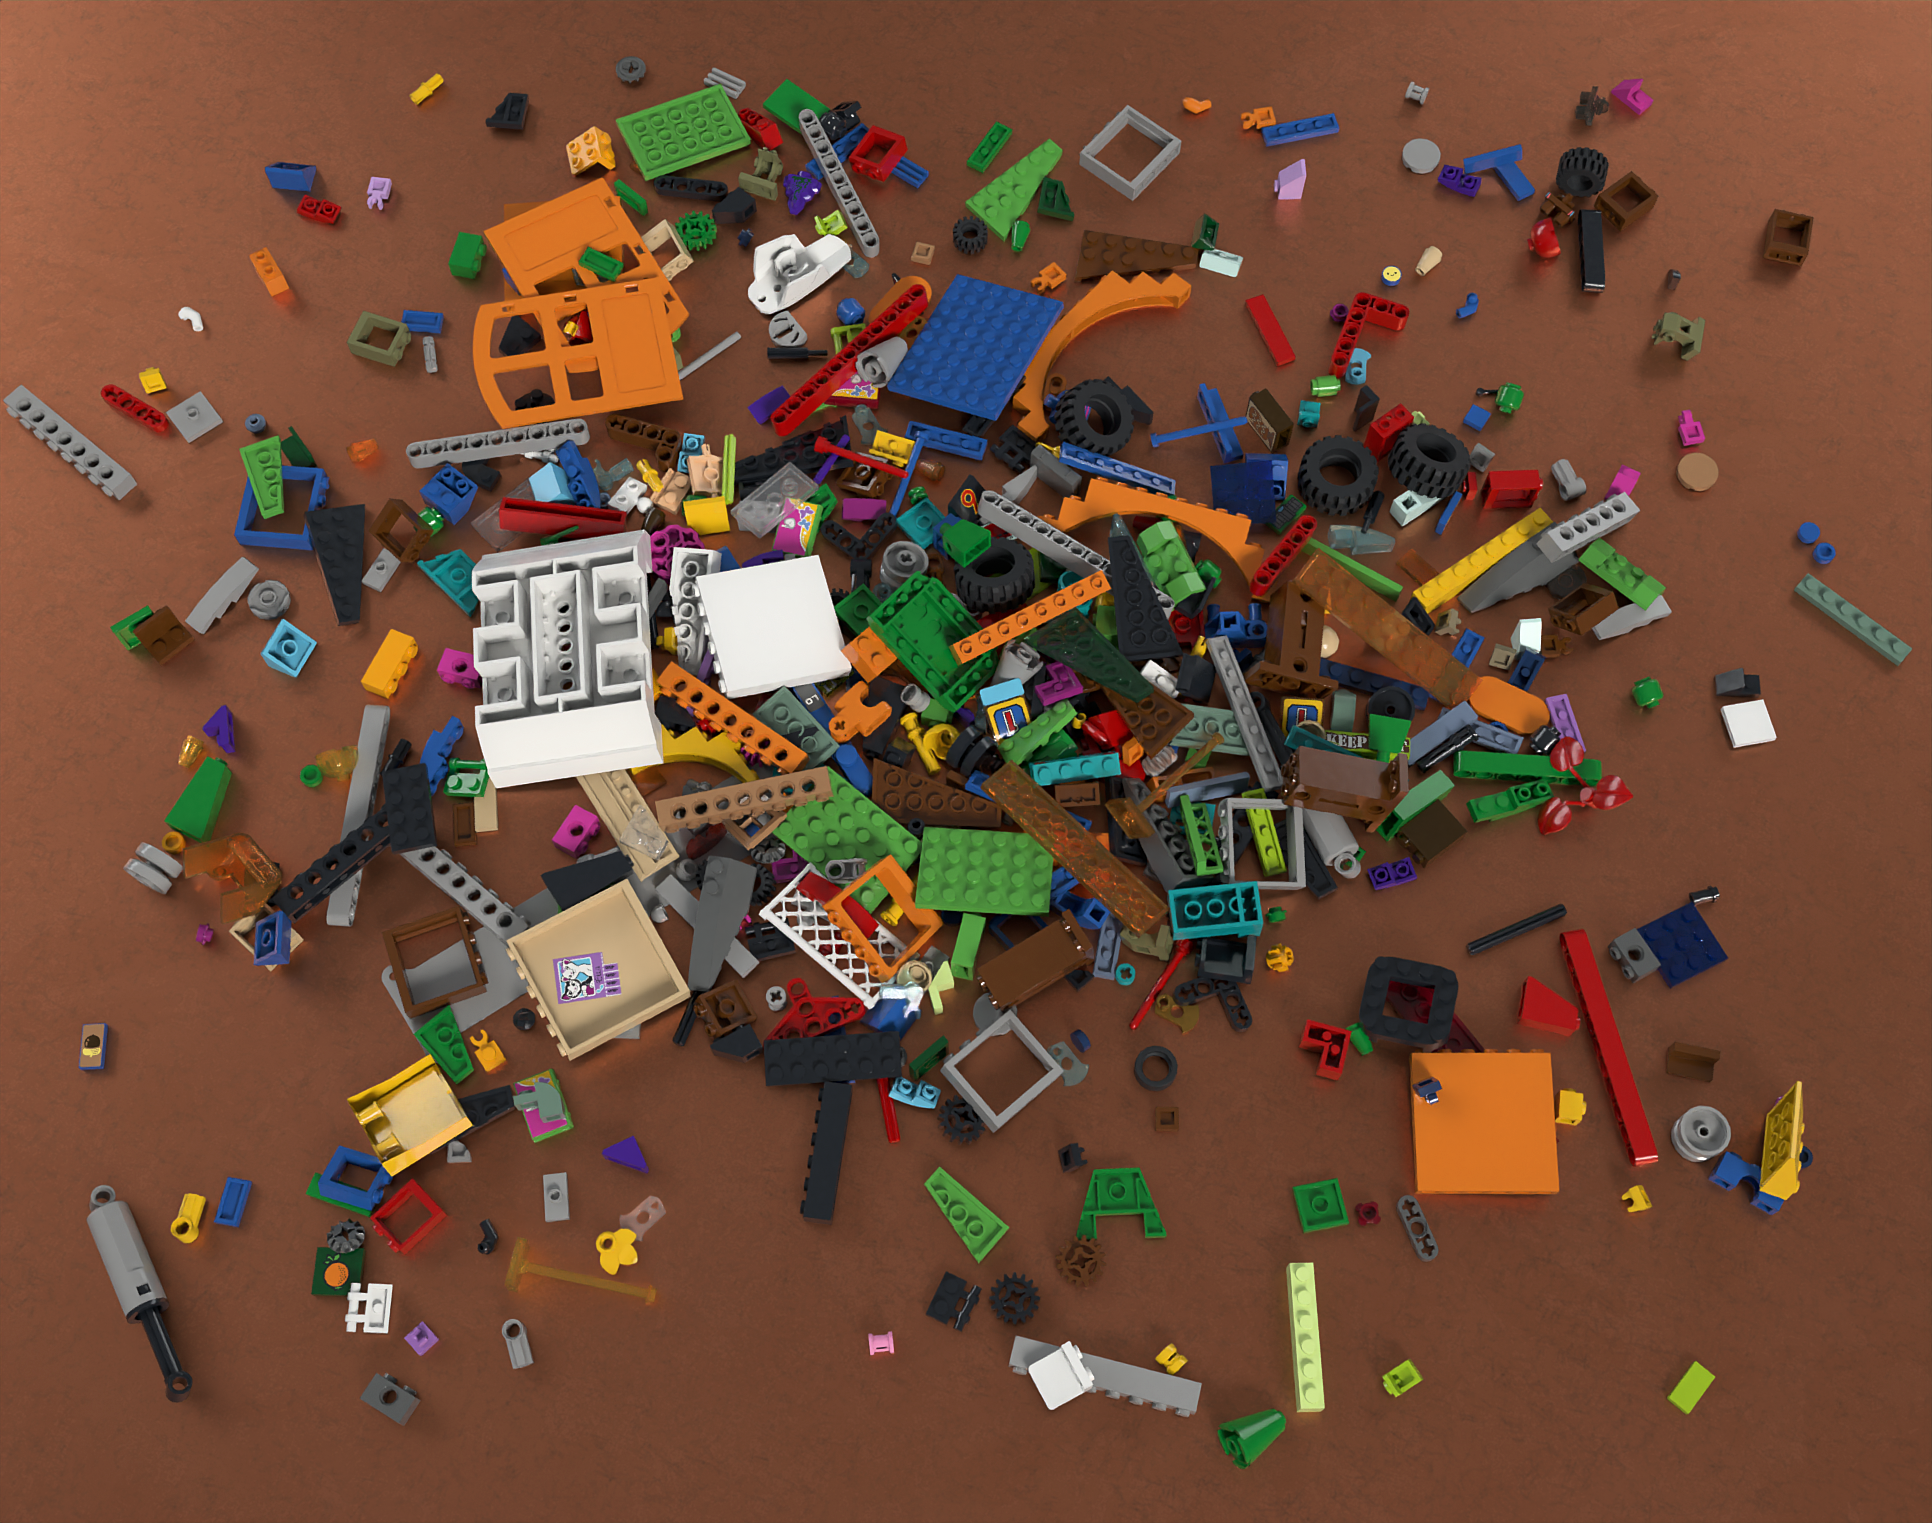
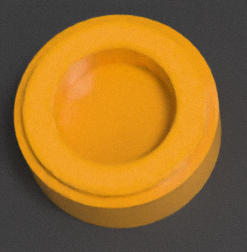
[162,831,186,854]

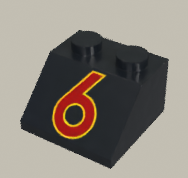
[948,475,986,526]

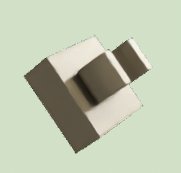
[1435,608,1461,635]
[1489,643,1516,671]

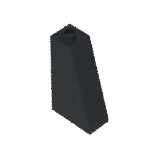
[862,676,910,761]
[540,851,634,911]

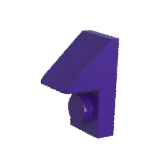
[202,705,235,753]

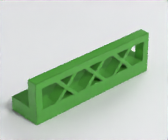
[1179,795,1223,876]

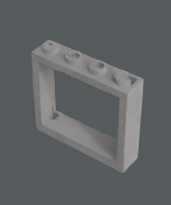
[1079,105,1182,201]
[1218,798,1306,890]
[940,1010,1064,1133]

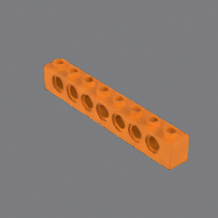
[949,570,1111,666]
[656,661,810,775]

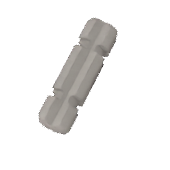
[422,336,438,373]

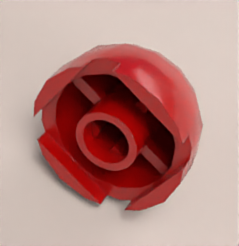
[1527,217,1561,258]

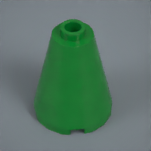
[1218,1408,1286,1469]

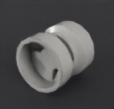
[901,684,930,712]

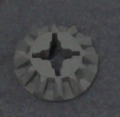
[616,56,646,84]
[751,837,786,863]
[327,1219,365,1253]

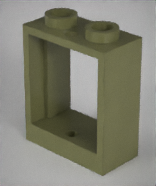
[347,311,411,367]

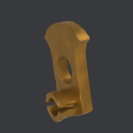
[898,316,928,353]
[1155,993,1199,1034]

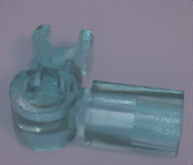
[593,458,634,490]
[879,982,923,1019]

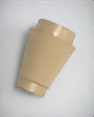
[1415,246,1442,276]

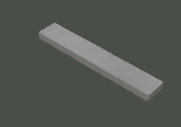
[655,874,759,978]

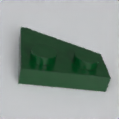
[1037,177,1075,221]

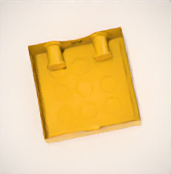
[347,1054,473,1177]

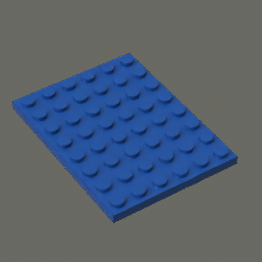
[887,274,1064,421]

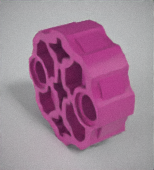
[650,525,705,585]

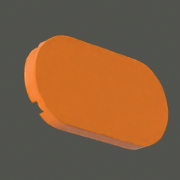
[868,276,932,337]
[1467,676,1550,736]

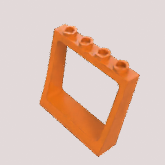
[822,854,944,983]

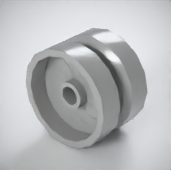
[880,541,928,593]
[123,842,183,894]
[1671,1106,1731,1162]

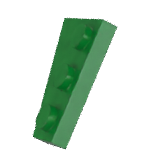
[414,1005,474,1085]

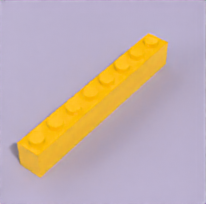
[1409,508,1553,614]

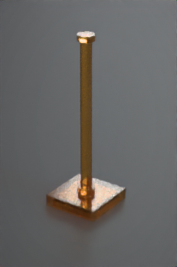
[1105,732,1224,839]

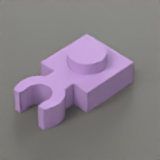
[367,177,392,210]

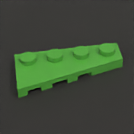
[239,435,284,519]
[998,698,1078,774]
[924,1166,1009,1264]

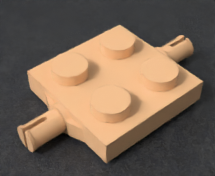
[687,444,723,498]

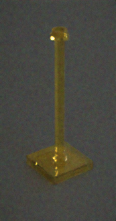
[505,1237,657,1303]

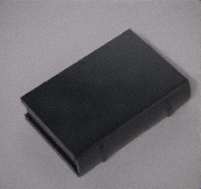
[1175,653,1216,704]

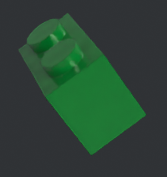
[448,232,487,279]

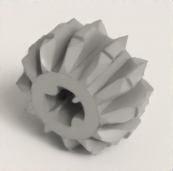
[1141,744,1178,778]

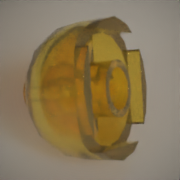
[315,745,359,782]

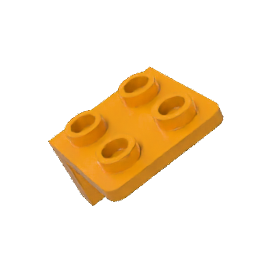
[566,126,616,176]

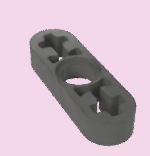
[1396,1195,1439,1262]

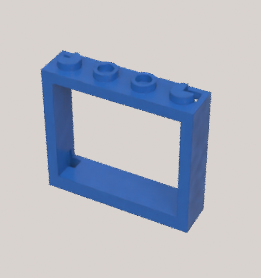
[234,465,329,550]

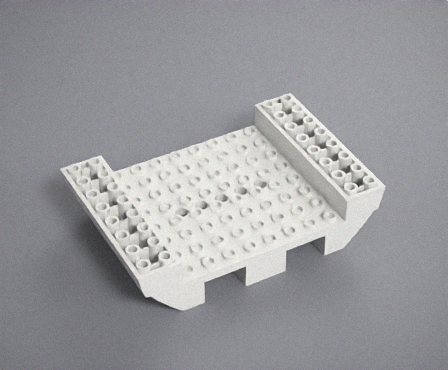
[472,530,664,788]

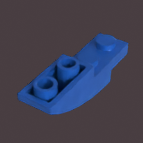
[556,440,600,508]
[420,716,464,796]

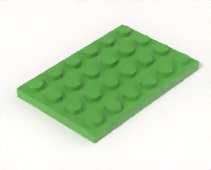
[616,84,751,181]
[772,766,922,914]
[915,827,1055,917]

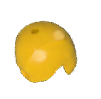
[923,723,960,760]

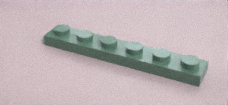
[1794,573,1912,666]

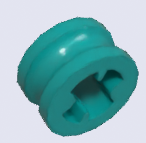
[1115,963,1135,985]

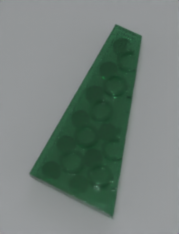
[1025,607,1154,703]

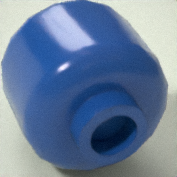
[836,298,866,326]

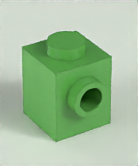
[921,698,954,728]

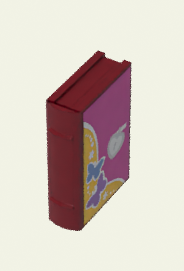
[824,371,881,409]

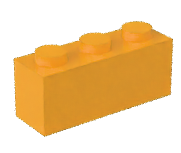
[361,629,418,699]

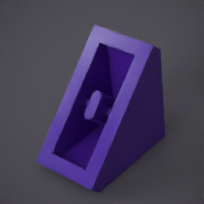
[602,1136,649,1174]

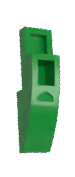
[1466,778,1554,823]

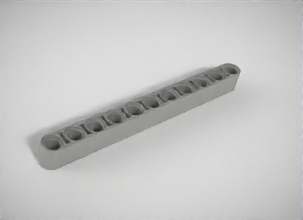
[977,490,1175,620]
[327,705,390,927]

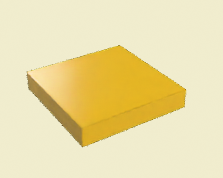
[683,496,730,535]

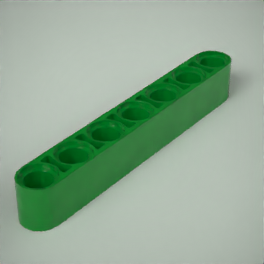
[1453,751,1602,786]

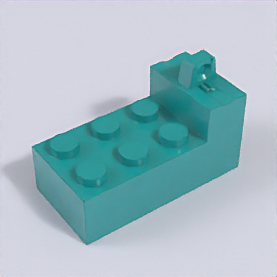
[1167,881,1263,940]

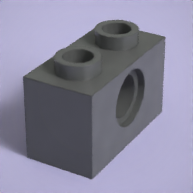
[1608,928,1661,983]
[360,1373,421,1426]

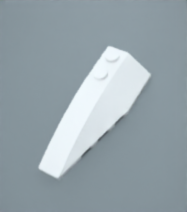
[669,547,722,675]

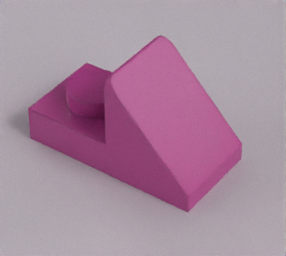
[1611,79,1653,115]
[1604,464,1641,500]

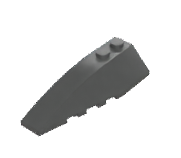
[1457,522,1579,613]
[1122,778,1214,894]
[688,856,757,992]

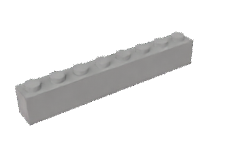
[1009,1336,1202,1417]

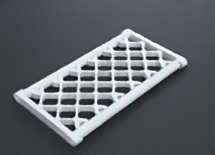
[759,862,920,1009]

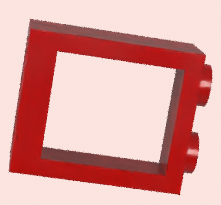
[849,125,908,182]
[1363,403,1414,462]
[1480,470,1543,509]
[370,1178,447,1255]

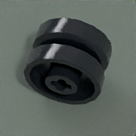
[1365,686,1415,725]
[945,725,998,779]

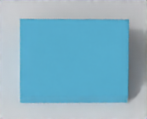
[529,462,577,506]
[260,619,317,677]

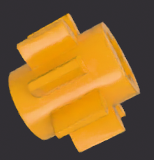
[1266,943,1294,972]

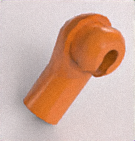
[1182,97,1211,113]

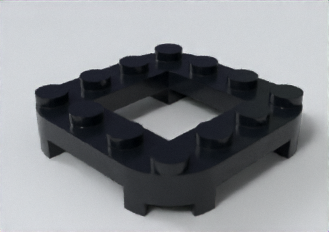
[1358,956,1459,1053]

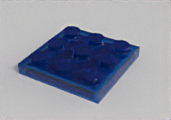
[1210,460,1277,525]
[1637,902,1728,989]

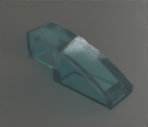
[1327,525,1395,555]

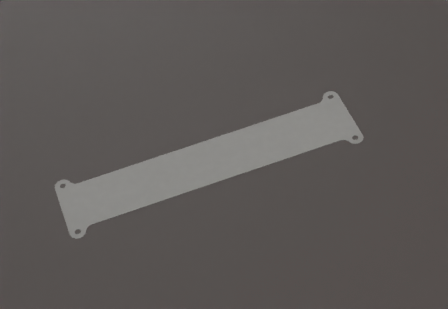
[382,761,790,1063]

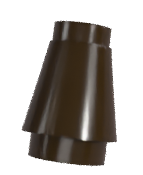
[641,507,666,536]

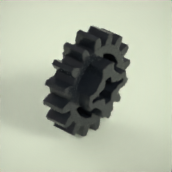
[937,1095,986,1145]
[989,1272,1040,1326]

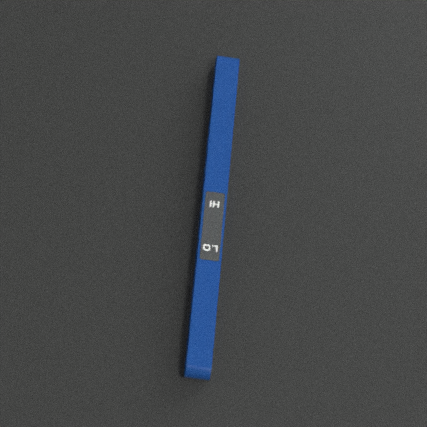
[716,546,873,798]

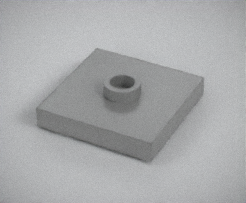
[166,391,223,443]

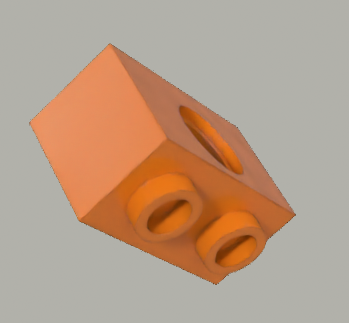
[248,247,289,297]

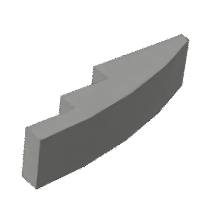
[979,465,1037,526]
[185,557,259,634]
[1592,595,1672,640]

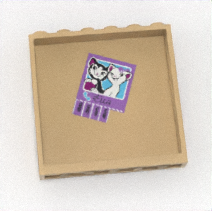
[505,879,691,1061]

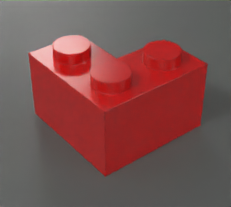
[1299,1019,1351,1081]

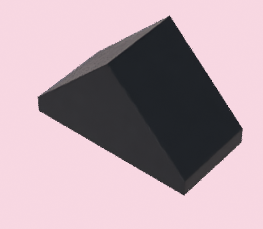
[1401,597,1436,641]

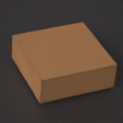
[911,241,935,265]

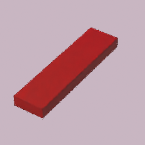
[1245,294,1296,366]

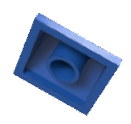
[265,162,316,192]
[254,911,292,966]
[860,988,922,1041]

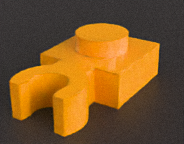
[470,1029,506,1072]

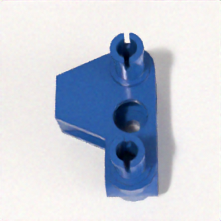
[1204,603,1267,649]

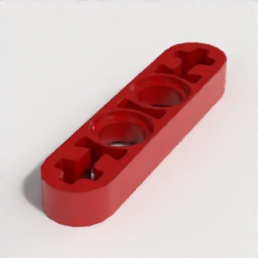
[101,384,169,432]

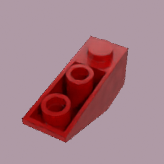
[737,107,783,151]

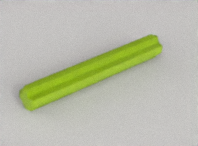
[721,434,736,505]

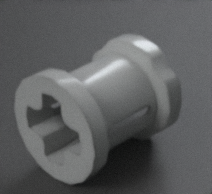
[1405,81,1429,104]
[766,986,787,1012]

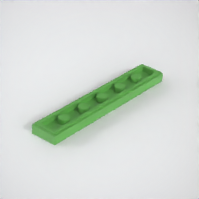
[1293,537,1403,602]

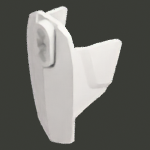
[748,234,851,314]

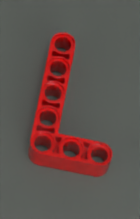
[1328,292,1410,378]

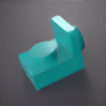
[1297,400,1321,428]

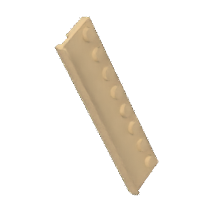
[576,769,680,882]

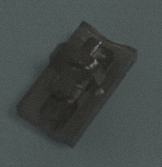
[1575,86,1609,126]

